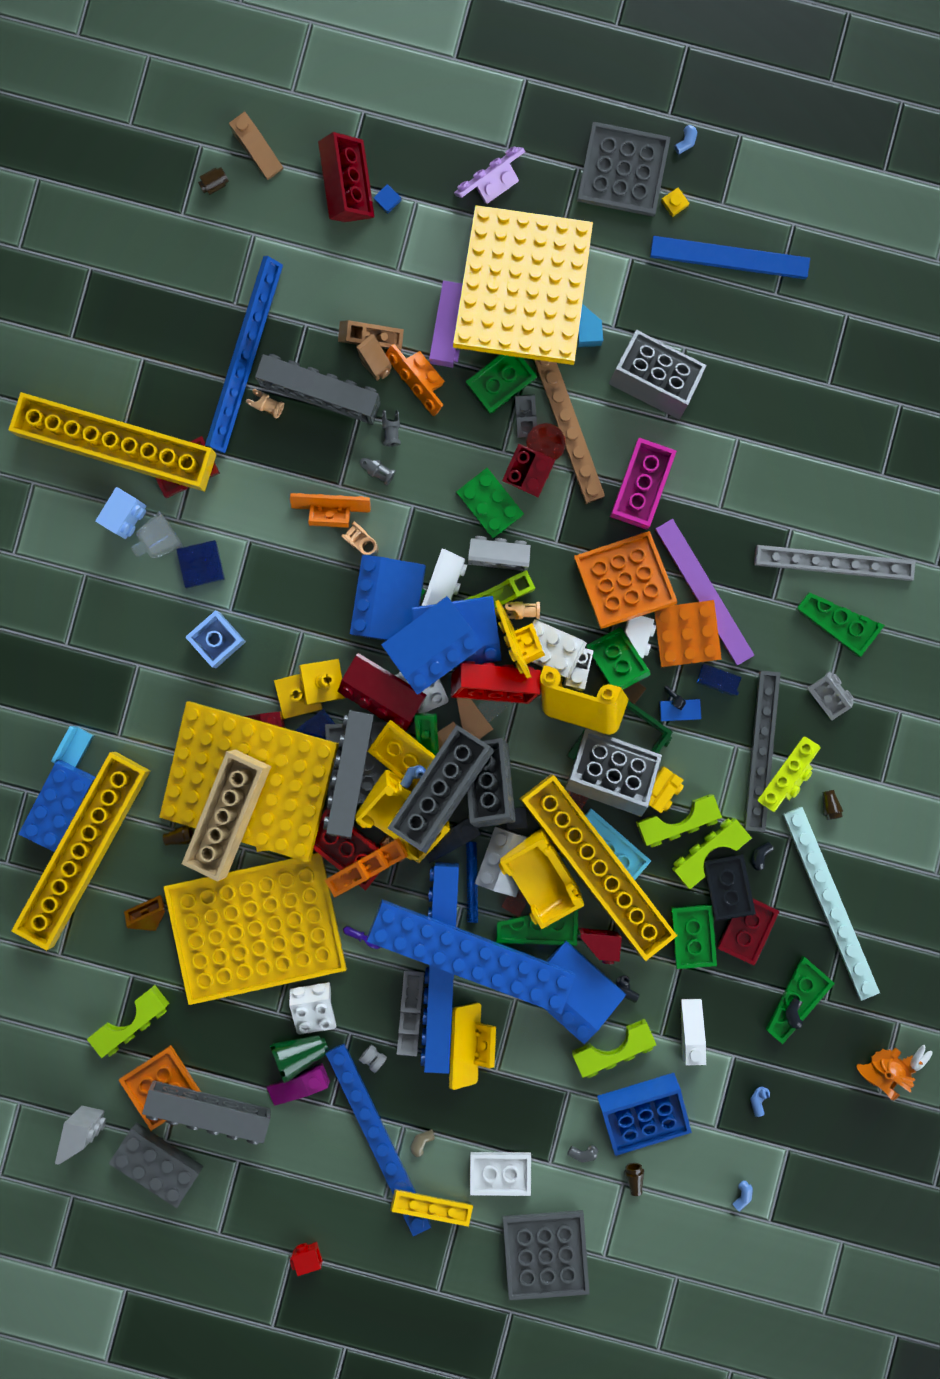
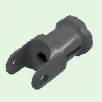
[382,410,401,447]
[360,458,396,486]

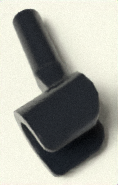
[664,686,686,710]

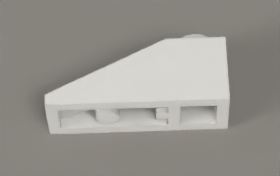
[681,999,706,1065]

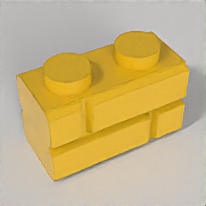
[649,766,684,813]

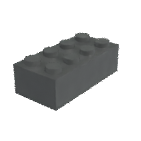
[467,738,516,828]
[109,1122,203,1208]

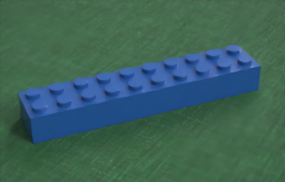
[421,862,459,1074]
[367,899,576,1014]

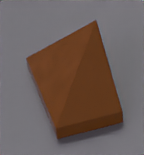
[124,895,165,931]

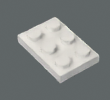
[532,619,587,679]
[470,1152,531,1196]

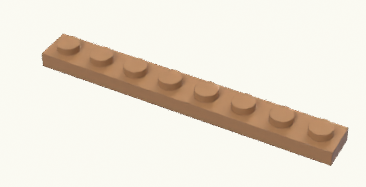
[533,359,605,504]

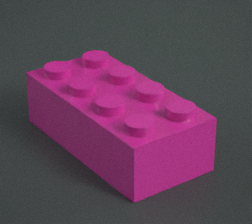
[610,438,677,530]

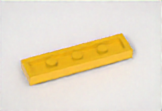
[390,1189,473,1227]

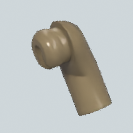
[411,1129,435,1157]

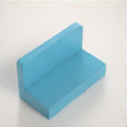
[51,726,94,767]

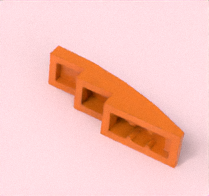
[325,838,409,898]

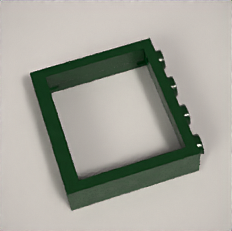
[566,700,673,761]

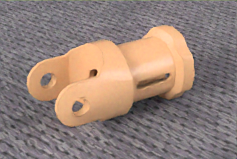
[246,389,284,419]
[505,602,540,619]

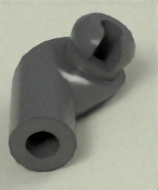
[567,1145,598,1163]

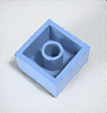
[95,487,146,539]
[185,610,246,668]

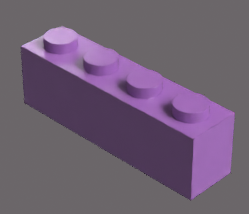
[429,280,463,368]

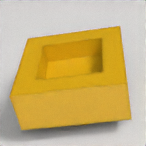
[661,188,689,217]

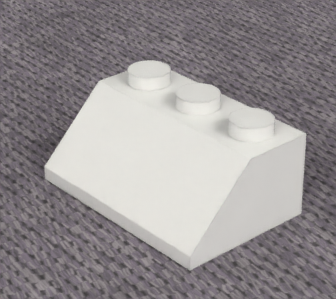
[422,549,467,606]

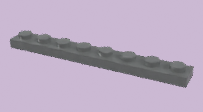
[744,671,781,832]

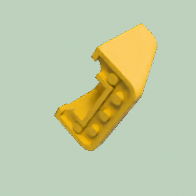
[540,665,629,735]
[355,770,450,863]
[498,828,584,929]

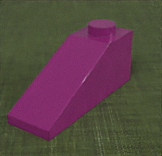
[267,1063,330,1106]

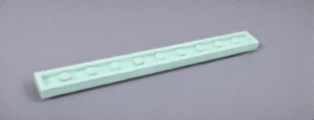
[782,807,880,1001]

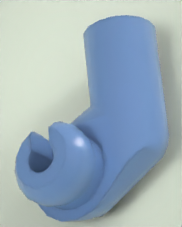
[674,125,697,155]
[400,765,426,788]
[750,1087,770,1117]
[733,1181,753,1212]

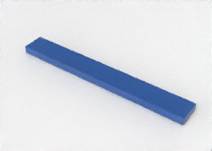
[650,236,810,279]

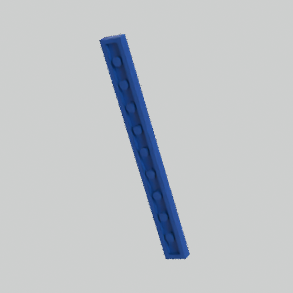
[205,256,283,453]
[326,1043,431,1236]

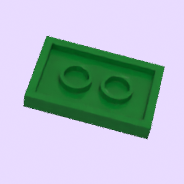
[466,355,537,414]
[456,468,524,539]
[586,627,651,689]
[671,905,717,969]

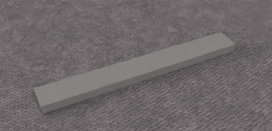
[754,545,916,581]

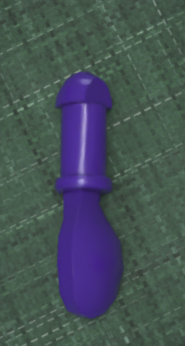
[343,926,381,949]

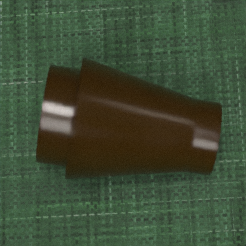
[822,790,844,820]
[163,825,194,846]
[624,1163,644,1196]

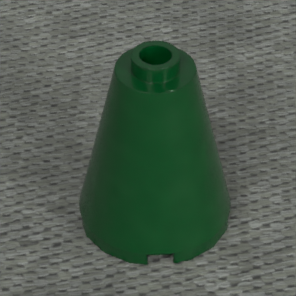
[270,1035,328,1083]

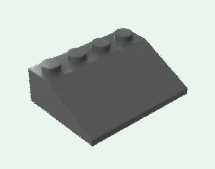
[609,330,707,420]
[565,728,662,817]

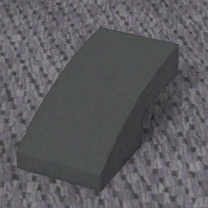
[515,394,537,438]

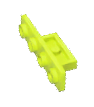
[758,737,821,812]

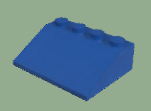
[350,555,426,641]
[381,596,484,695]
[412,596,502,667]
[544,941,626,1044]
[597,1073,692,1156]

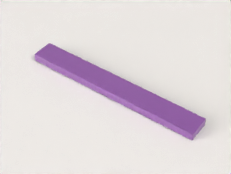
[655,519,754,666]

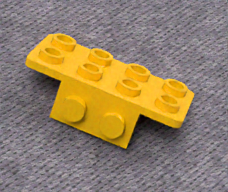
[495,600,545,678]
[449,1003,496,1090]

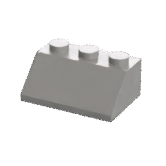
[468,536,531,571]
[475,826,528,897]
[55,1106,106,1165]

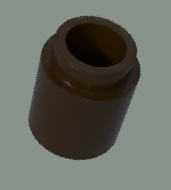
[198,167,229,195]

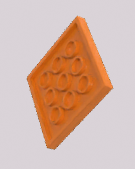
[574,531,677,629]

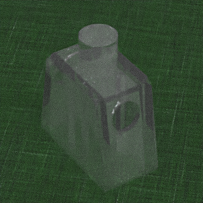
[131,512,184,559]

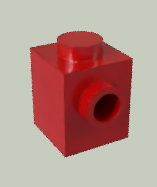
[290,1242,323,1276]

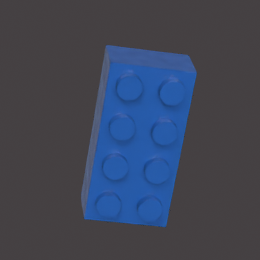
[19,760,96,852]

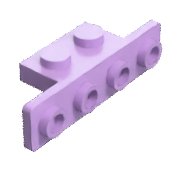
[454,146,525,204]

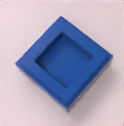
[373,184,402,214]

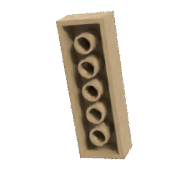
[182,750,271,881]

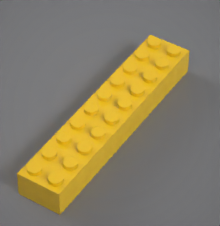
[8,392,217,492]
[11,752,151,951]
[520,774,677,961]

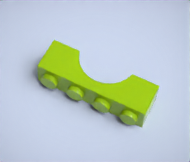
[464,570,535,608]
[636,794,722,847]
[672,818,752,889]
[87,985,170,1058]
[572,1019,657,1078]

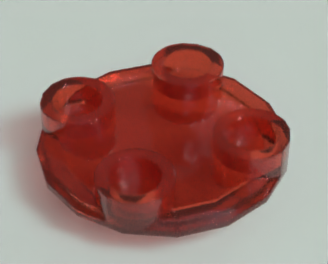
[526,423,566,460]

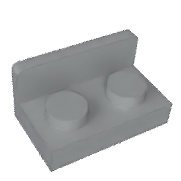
[808,671,854,720]

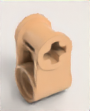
[341,521,379,556]

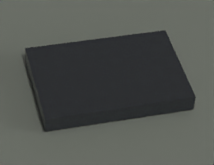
[704,854,756,921]

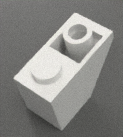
[624,616,656,659]
[563,648,594,691]

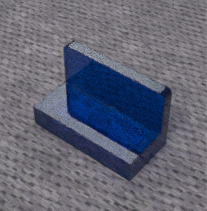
[696,664,742,696]

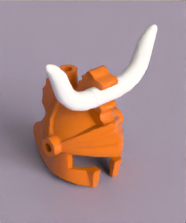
[857,1045,933,1101]

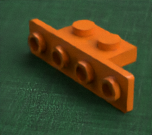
[385,344,445,416]
[290,493,371,528]

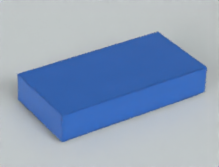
[659,699,701,721]

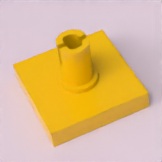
[299,659,345,705]
[274,674,323,719]

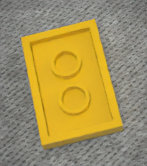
[367,720,435,789]

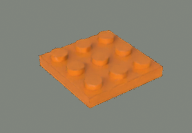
[654,600,722,667]
[119,1045,201,1131]

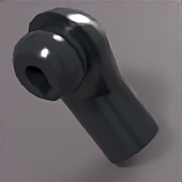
[751,842,774,871]
[616,975,640,1003]
[785,997,803,1029]

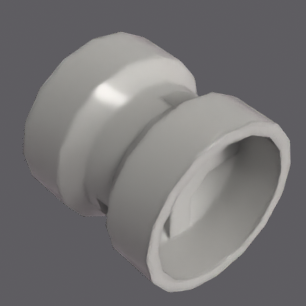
[359,1044,387,1073]

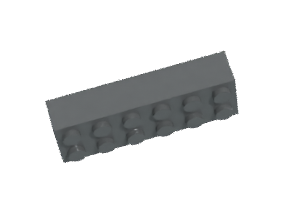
[255,354,381,425]
[323,710,374,839]
[388,725,494,853]
[142,1080,271,1145]

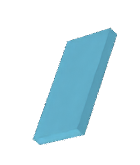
[585,808,651,880]

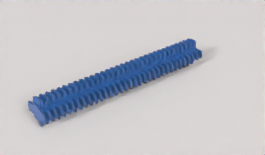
[466,841,478,923]

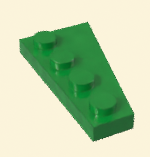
[796,592,885,657]
[497,909,578,945]
[766,956,835,1044]

